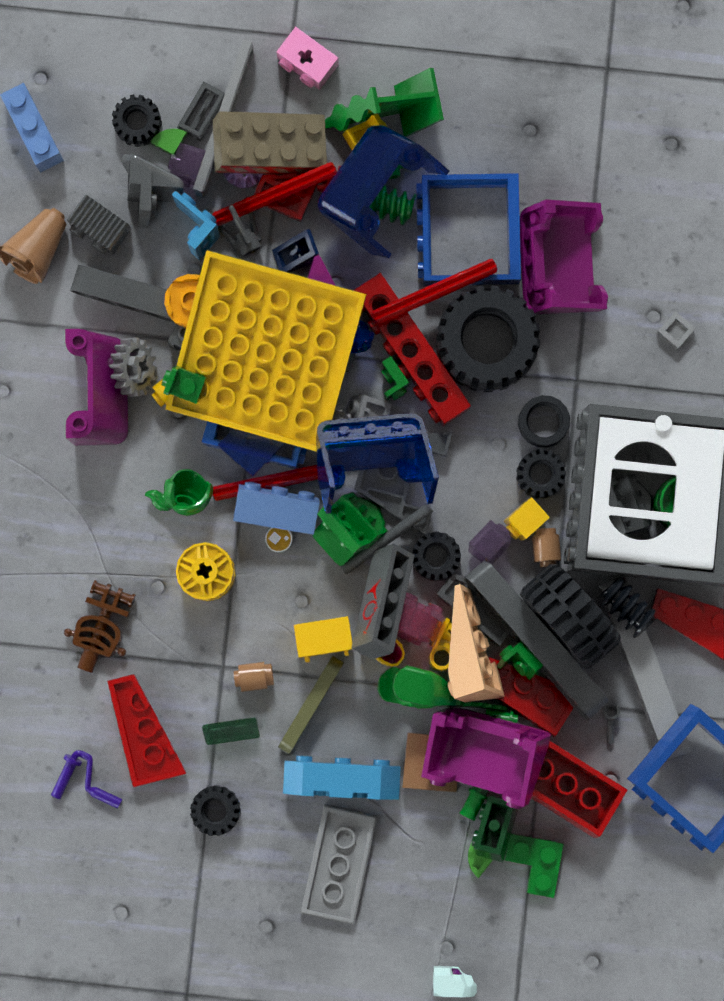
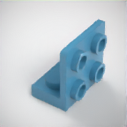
[172,191,220,260]

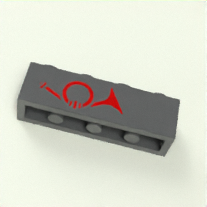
[351,544,414,660]

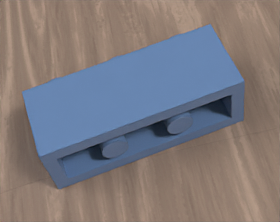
[0,83,64,173]
[233,482,320,535]

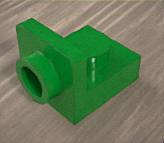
[381,356,409,401]
[161,366,207,404]
[497,641,543,680]

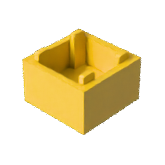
[294,616,353,663]

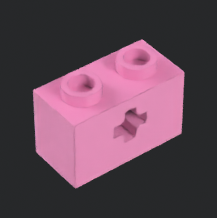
[276,27,339,90]

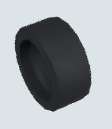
[518,395,570,448]

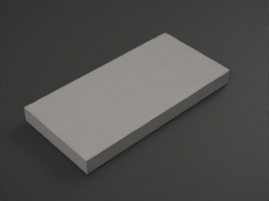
[301,805,377,925]

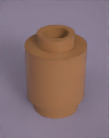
[532,528,561,568]
[234,662,274,692]

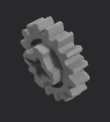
[109,338,157,397]

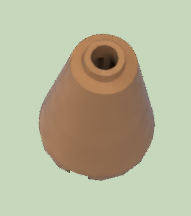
[0,208,67,284]

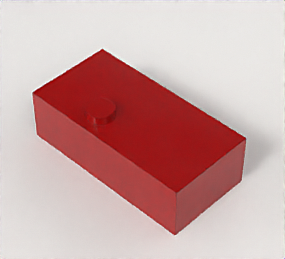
[531,741,628,838]

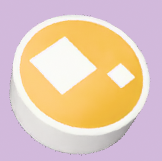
[265,528,292,553]

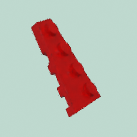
[651,588,724,660]
[488,657,574,737]
[107,674,187,787]

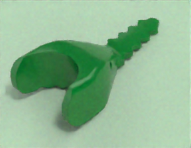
[377,665,508,711]

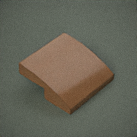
[402,732,457,792]

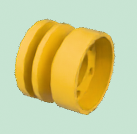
[176,542,236,602]

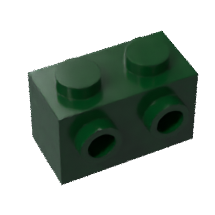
[471,796,518,863]

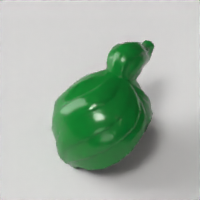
[145,469,213,516]

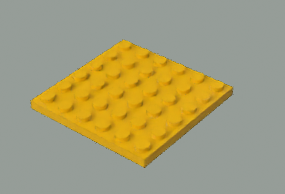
[165,250,367,453]

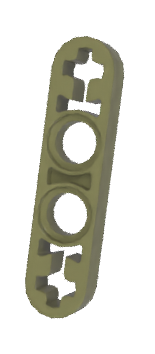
[278,656,344,754]

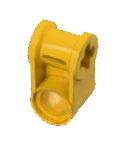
[428,617,452,671]

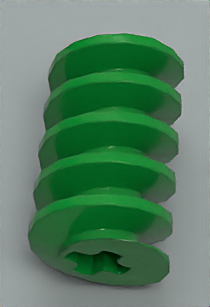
[358,180,416,226]

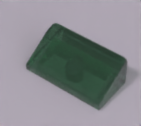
[202,717,260,745]

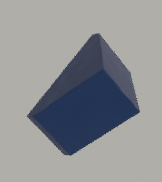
[272,229,319,273]

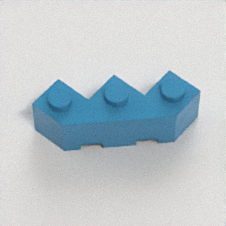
[283,756,401,800]

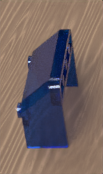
[318,125,450,258]
[316,413,439,514]

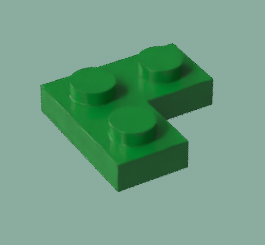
[504,833,564,898]

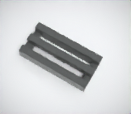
[177,81,225,141]

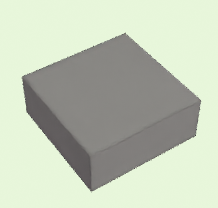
[657,311,696,350]

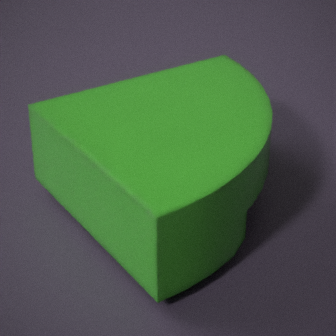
[151,129,187,157]
[468,842,493,878]

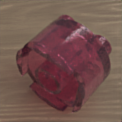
[397,592,445,649]

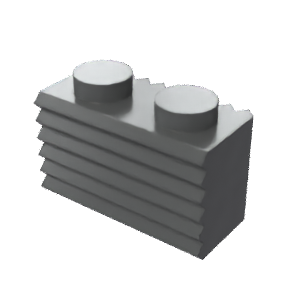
[67,194,131,255]

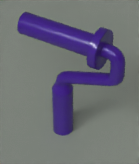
[51,750,122,809]

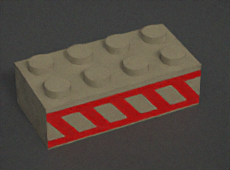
[213,111,327,175]

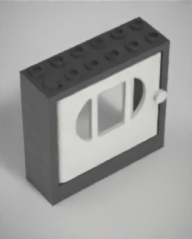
[564,404,724,587]

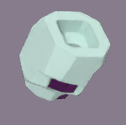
[433,966,477,997]

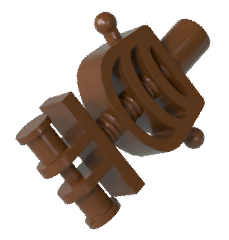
[64,580,136,673]

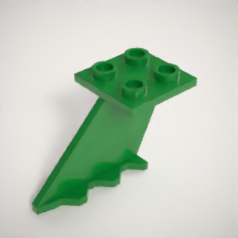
[325,68,444,137]

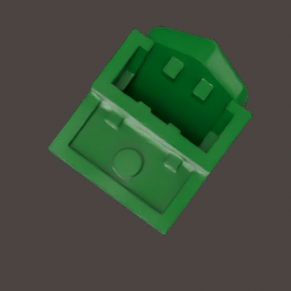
[312,492,388,566]

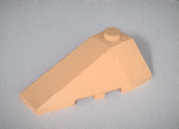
[448,584,505,702]

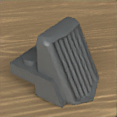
[122,154,184,228]
[589,474,653,534]

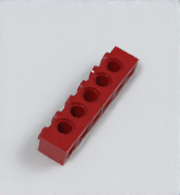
[354,272,471,427]

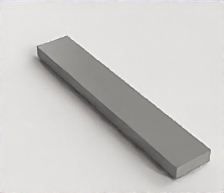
[193,39,254,198]

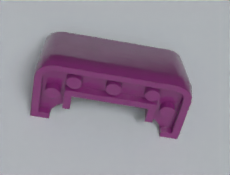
[520,199,608,314]
[65,329,128,446]
[421,707,551,809]

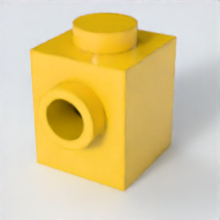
[504,497,550,541]

